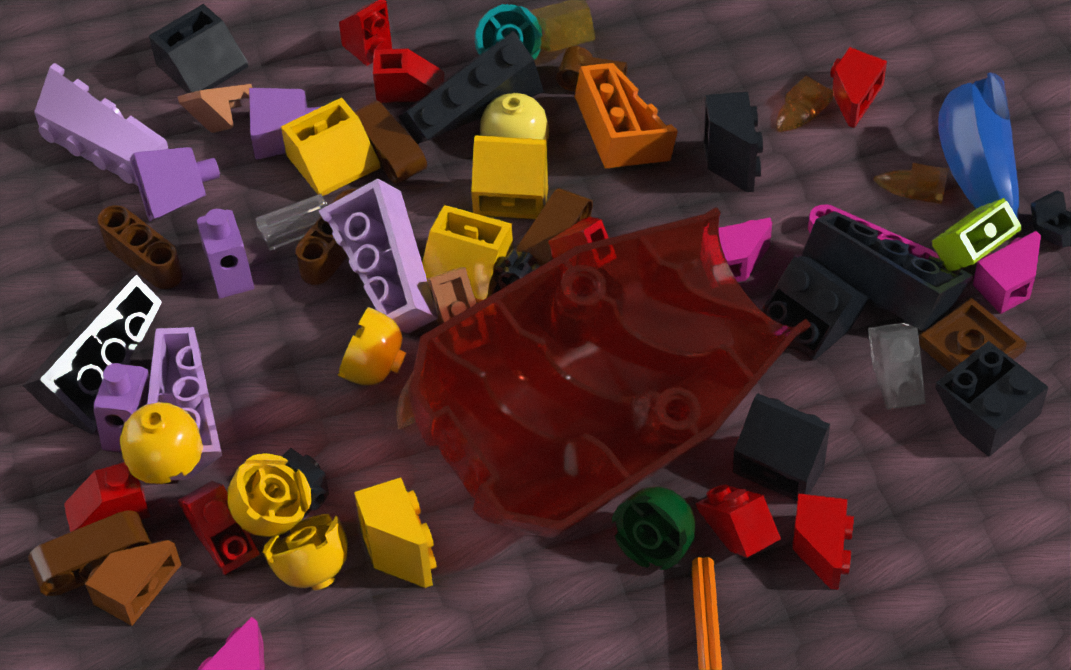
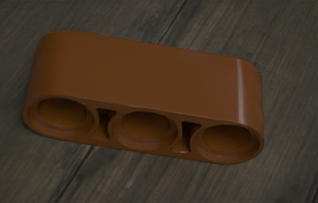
[354,100,427,184]
[516,188,593,280]
[296,189,357,285]
[97,205,183,289]
[28,511,152,596]

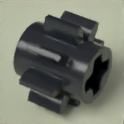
[495,249,541,297]

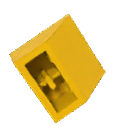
[281,97,381,197]
[471,135,548,219]
[422,205,513,305]
[354,477,437,588]

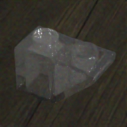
[868,323,926,409]

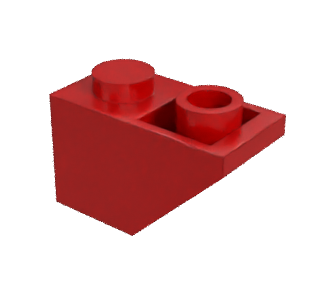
[339,0,392,66]
[373,48,445,103]
[548,217,615,275]
[177,481,260,575]
[695,484,781,557]
[792,494,854,590]

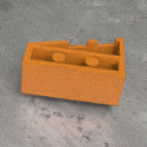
[575,63,678,168]

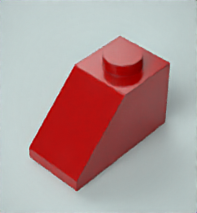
[830,47,887,128]
[64,462,150,532]

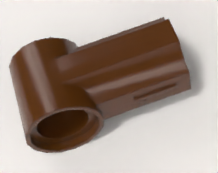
[556,46,627,91]

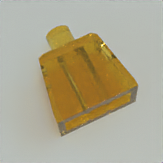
[530,0,595,51]

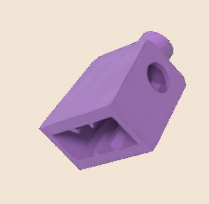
[249,88,322,159]
[129,147,220,222]
[197,209,254,299]
[93,363,150,452]

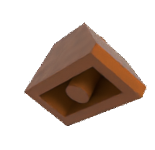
[85,540,181,626]

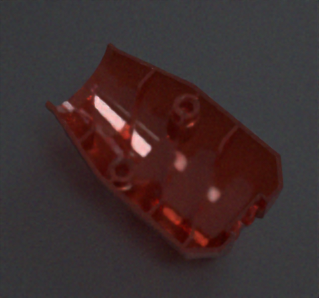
[409,207,811,539]

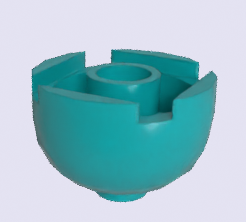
[474,4,542,60]

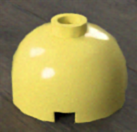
[480,93,549,145]

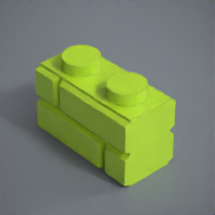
[932,198,1021,272]

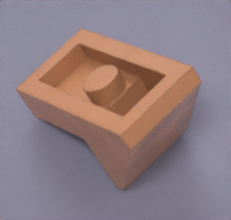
[178,84,252,133]
[427,267,487,350]

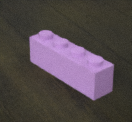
[34,63,168,186]
[319,179,438,334]
[147,327,222,480]

